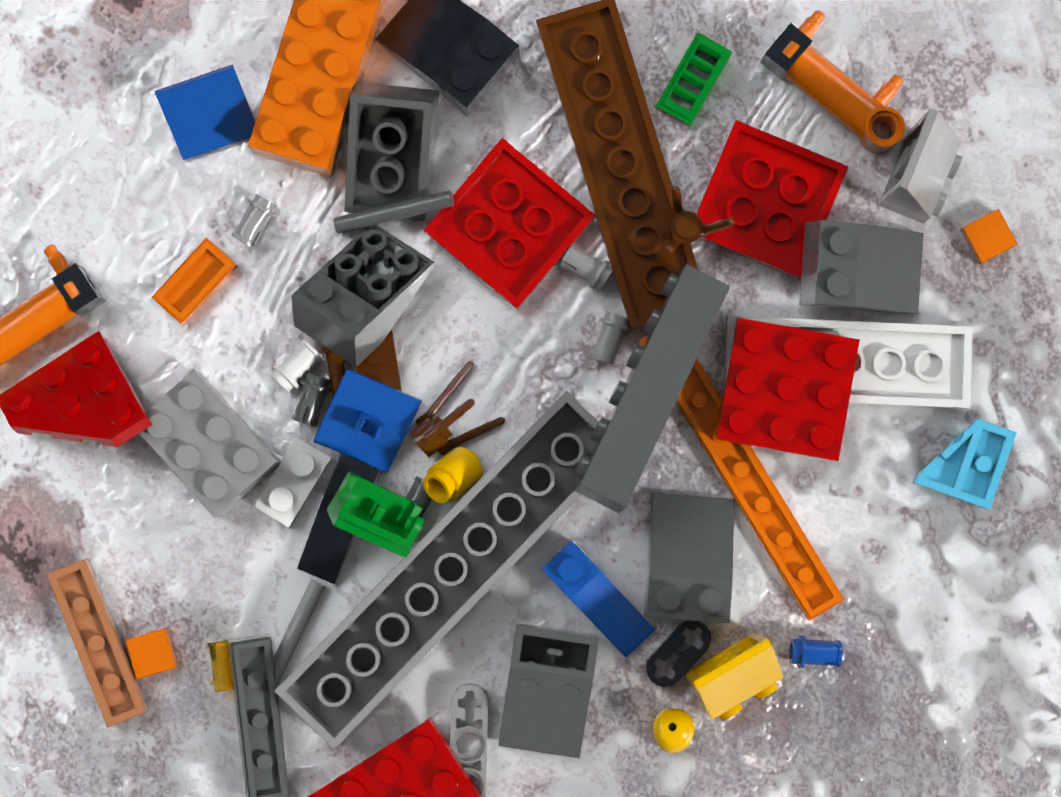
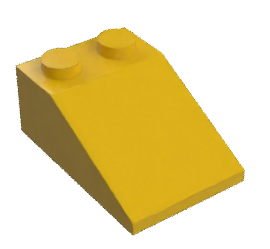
[685,632,784,721]

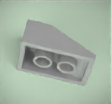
[878,108,962,224]

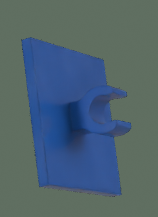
[155,64,255,160]
[313,368,422,473]

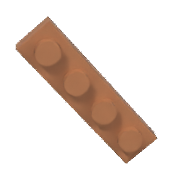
[47,558,149,728]

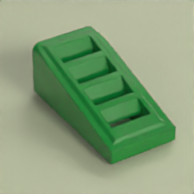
[655,32,732,127]

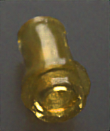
[207,639,233,692]

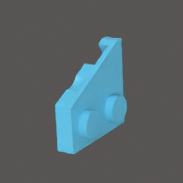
[913,419,1017,510]

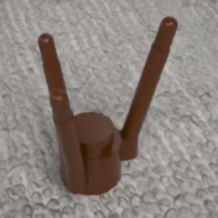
[665,186,735,253]
[410,361,505,458]

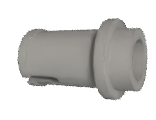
[231,194,277,248]
[560,244,613,290]
[590,311,630,365]

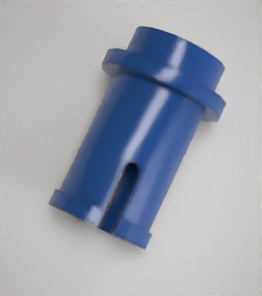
[789,635,843,668]

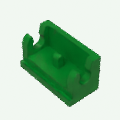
[327,471,424,558]

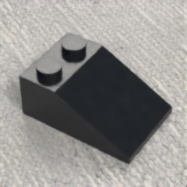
[375,0,520,117]

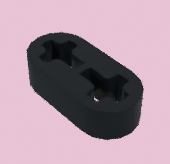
[645,620,712,687]

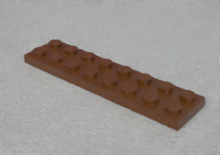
[536,0,698,330]

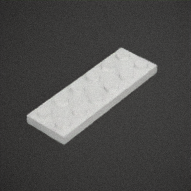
[723,316,973,409]

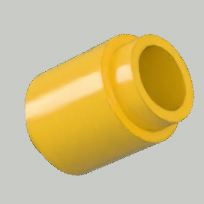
[423,447,483,504]

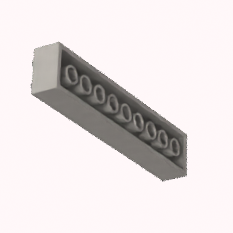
[274,391,598,750]

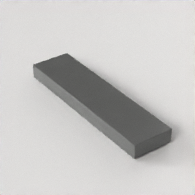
[228,634,290,797]

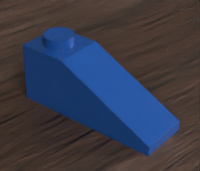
[541,540,656,658]

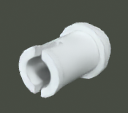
[271,340,322,392]

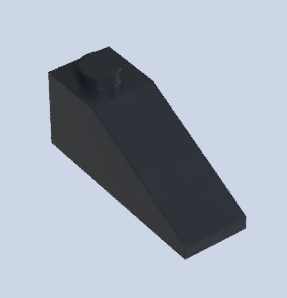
[297,454,383,584]

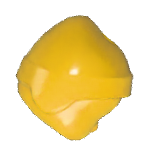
[652,708,694,754]

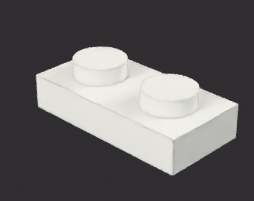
[254,437,333,528]

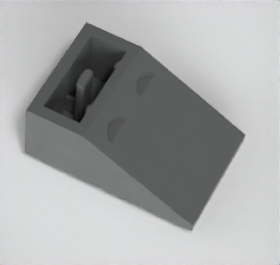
[291,225,435,367]
[498,623,599,758]

